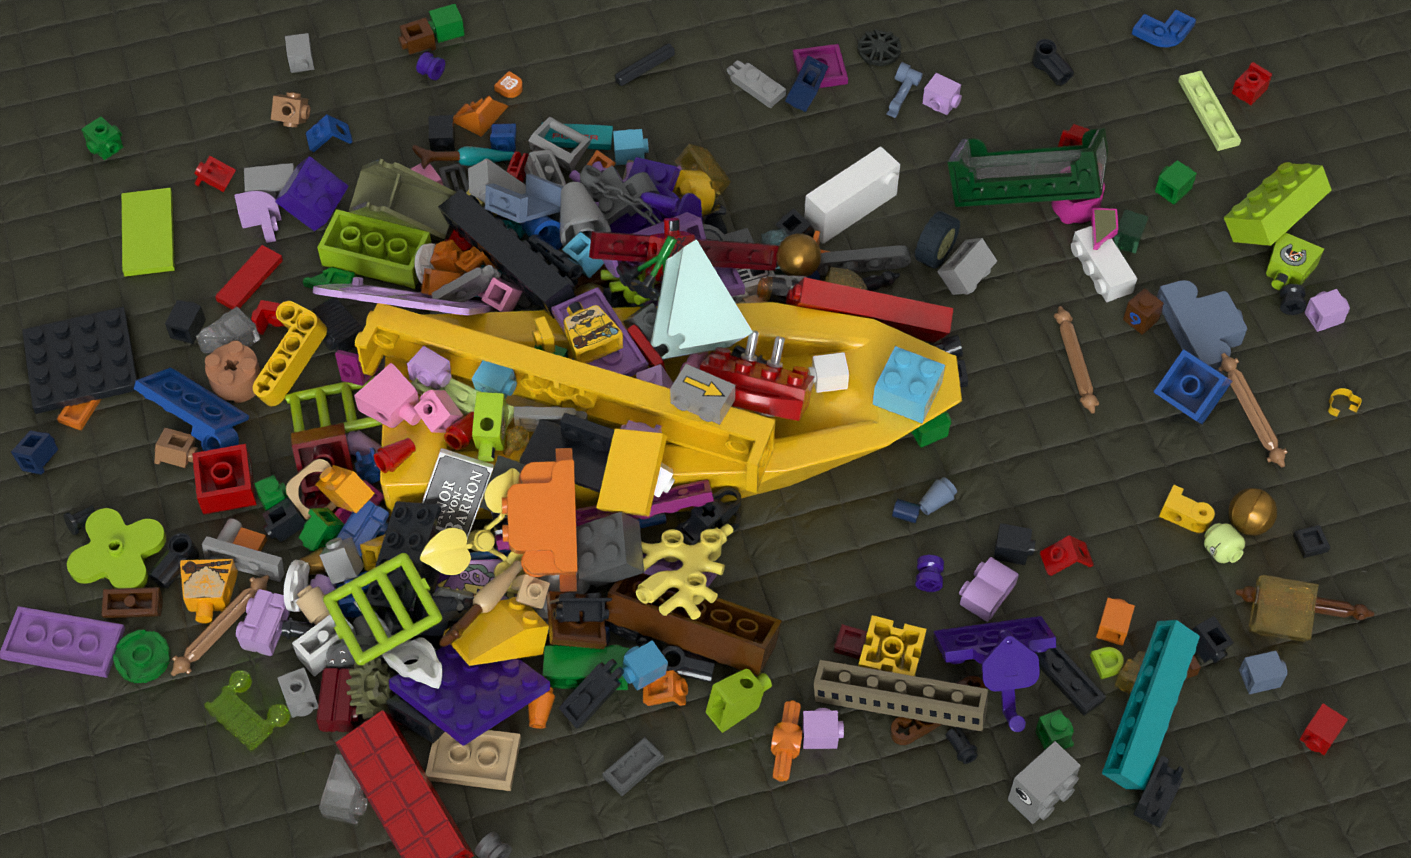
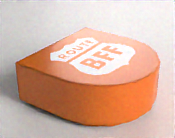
[494,71,523,98]

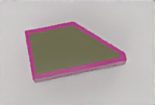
[1091,208,1118,250]

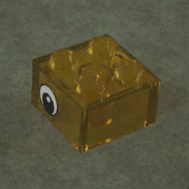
[1249,575,1319,642]

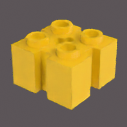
[858,615,927,676]

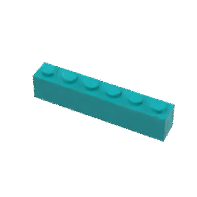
[1102,620,1200,790]

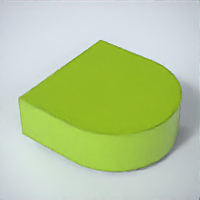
[1090,647,1124,679]

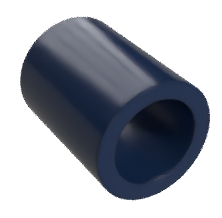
[892,499,921,523]

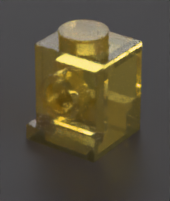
[1115,651,1146,695]

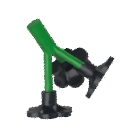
[616,235,677,301]

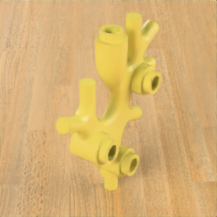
[636,524,733,620]

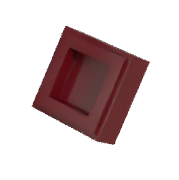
[834,624,868,659]

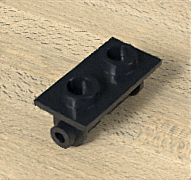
[549,593,612,622]

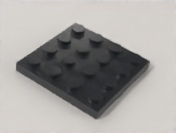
[22,306,138,414]

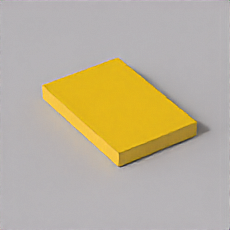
[596,429,667,516]

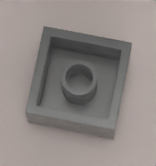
[576,511,644,587]

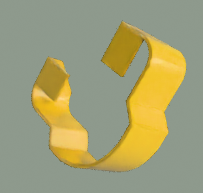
[1328,388,1362,417]

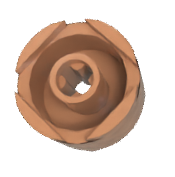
[205,341,261,403]

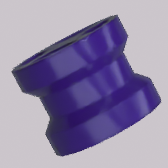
[416,52,445,81]

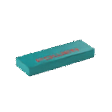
[541,123,613,150]

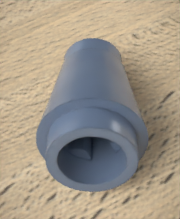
[917,477,957,515]

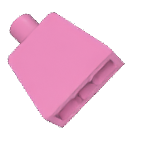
[354,363,421,428]

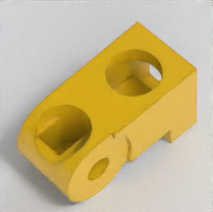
[1159,485,1215,533]

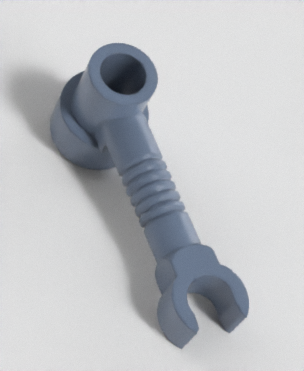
[887,62,923,118]

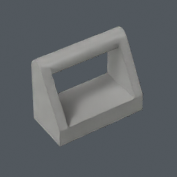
[528,117,591,172]

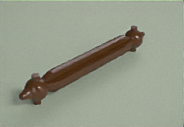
[1235,586,1374,620]

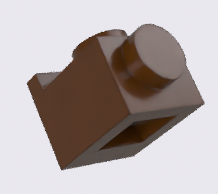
[398,18,436,55]

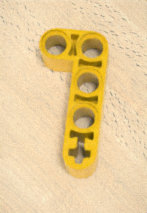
[253,301,327,407]

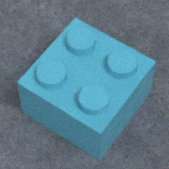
[872,346,945,423]

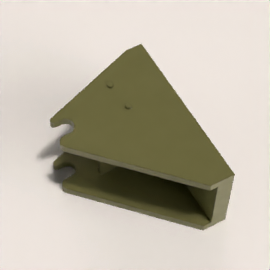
[349,159,457,242]

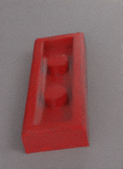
[215,245,283,312]

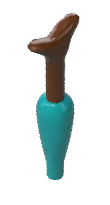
[412,145,514,169]

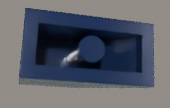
[785,56,829,112]

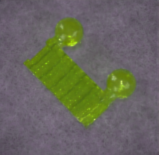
[204,670,290,752]

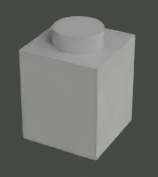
[285,33,314,73]
[319,537,364,584]

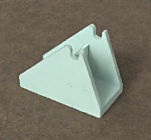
[651,240,753,359]

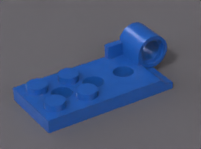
[134,368,249,451]

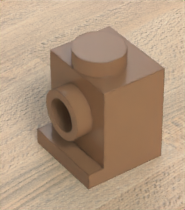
[154,428,198,468]

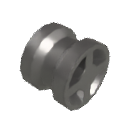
[475,831,512,858]

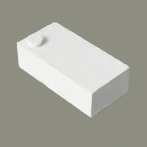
[804,146,900,244]

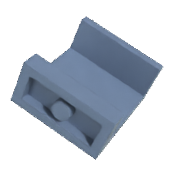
[485,174,563,223]

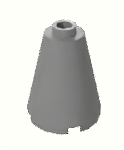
[560,182,611,247]

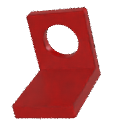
[1040,535,1094,576]

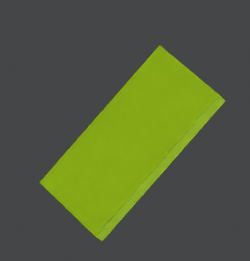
[121,188,175,277]

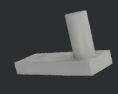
[202,519,284,582]

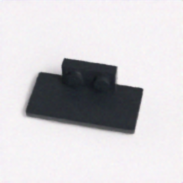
[519,413,614,493]
[366,501,442,610]

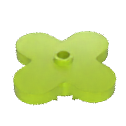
[67,508,166,589]

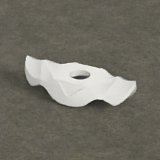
[382,638,442,689]

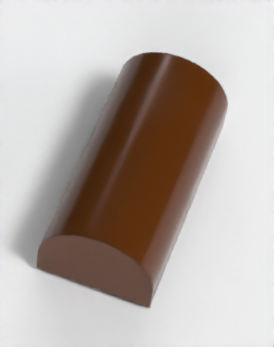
[101,587,163,618]

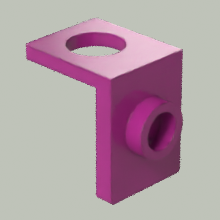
[335,350,379,386]

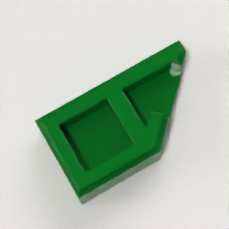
[303,267,356,289]

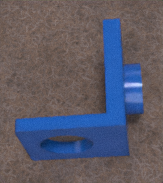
[306,115,353,152]

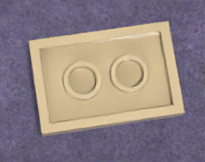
[425,730,521,791]

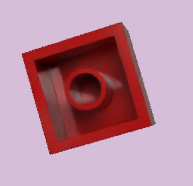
[192,444,257,515]

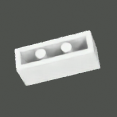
[1071,226,1137,302]

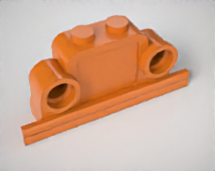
[502,448,578,592]

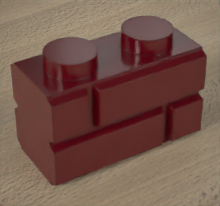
[316,668,361,732]

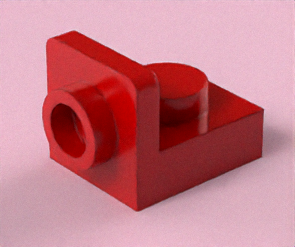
[194,156,236,192]
[251,300,293,335]

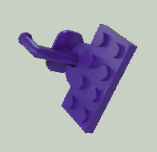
[610,157,703,234]
[933,616,1056,732]

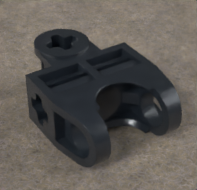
[674,487,741,545]

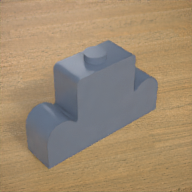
[1157,280,1247,373]

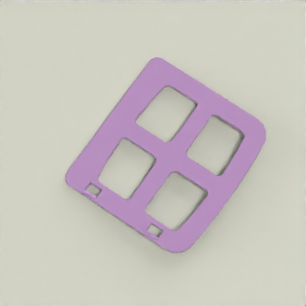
[313,277,499,315]

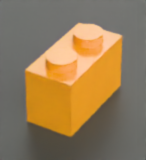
[315,465,375,513]

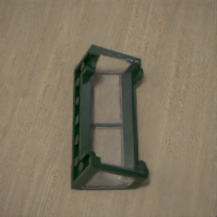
[947,128,1108,207]

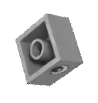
[1008,742,1081,824]

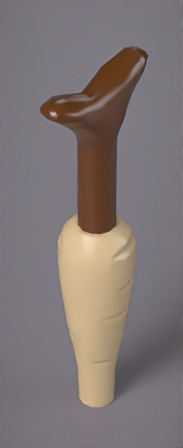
[439,560,522,647]

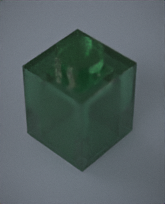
[1114,209,1149,254]

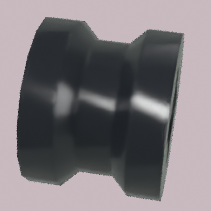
[1279,284,1306,315]

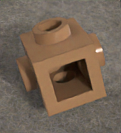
[271,92,310,127]

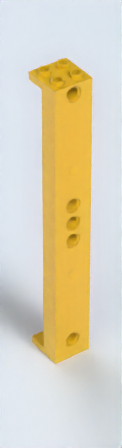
[355,303,775,493]

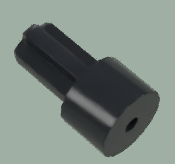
[932,334,963,358]

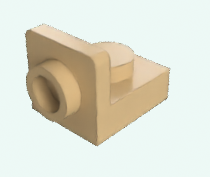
[511,574,550,609]

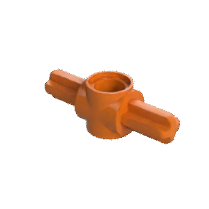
[771,700,803,782]

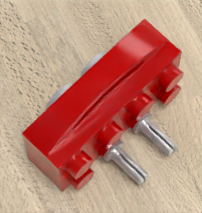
[699,330,815,421]

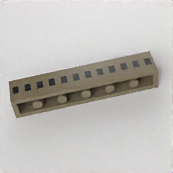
[814,660,988,732]

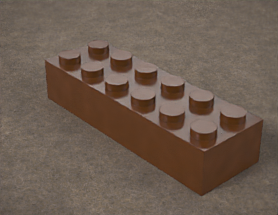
[604,573,782,676]

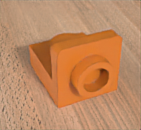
[643,670,688,706]

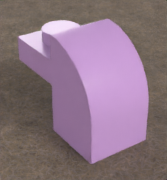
[235,191,282,243]

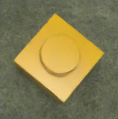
[532,316,556,353]

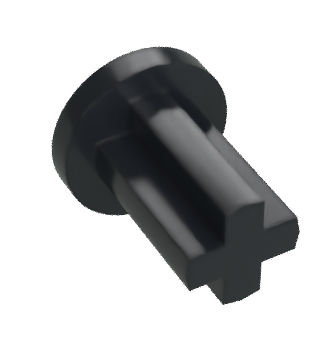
[63,505,96,535]

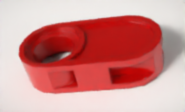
[507,151,529,183]

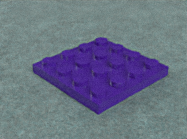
[389,644,550,746]

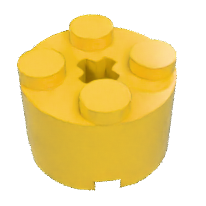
[672,170,715,216]

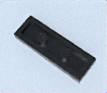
[1035,643,1106,716]

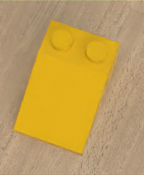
[443,597,549,666]

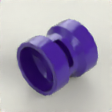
[915,555,944,592]

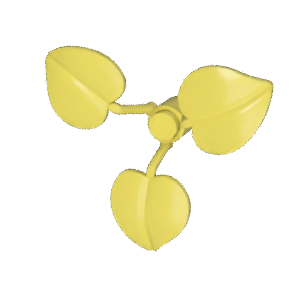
[420,468,538,594]

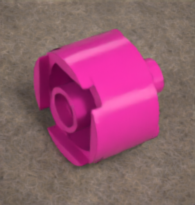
[1051,167,1105,224]

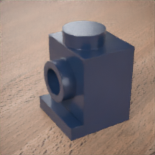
[11,430,58,475]

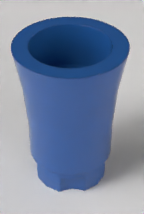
[520,216,562,252]

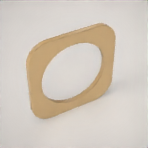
[286,459,337,521]

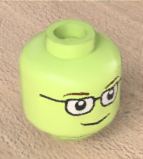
[1204,523,1245,563]

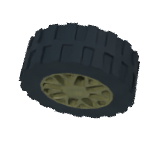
[915,211,960,269]

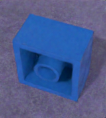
[1154,349,1232,424]

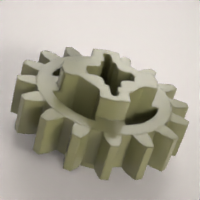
[346,658,396,720]

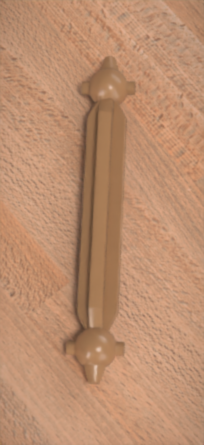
[1054,306,1099,413]
[1218,353,1288,468]
[170,575,270,676]

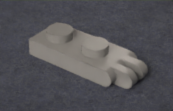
[727,60,786,108]
[432,265,501,303]
[514,406,588,431]

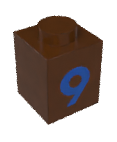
[1123,288,1164,335]

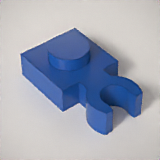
[354,447,380,484]

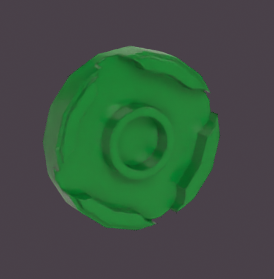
[113,630,171,683]

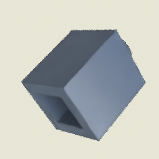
[1239,651,1287,694]

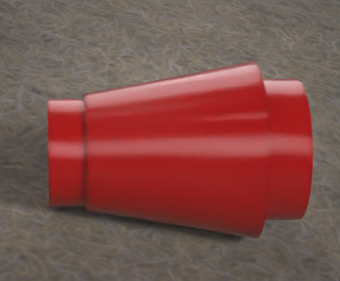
[444,412,474,450]
[374,438,416,473]

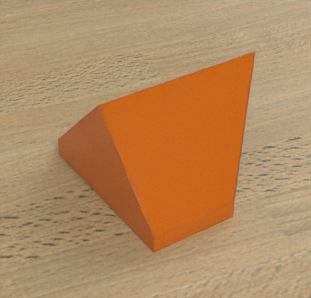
[453,96,508,137]

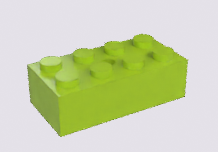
[1224,162,1332,246]
[317,209,431,289]

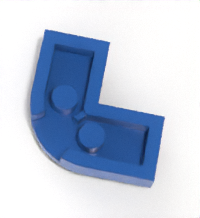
[1132,10,1196,47]

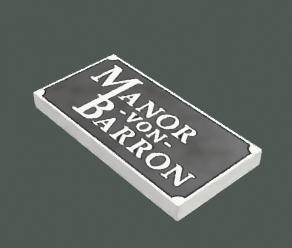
[422,448,494,539]

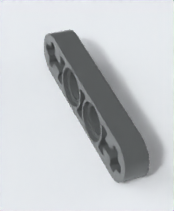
[817,245,911,275]

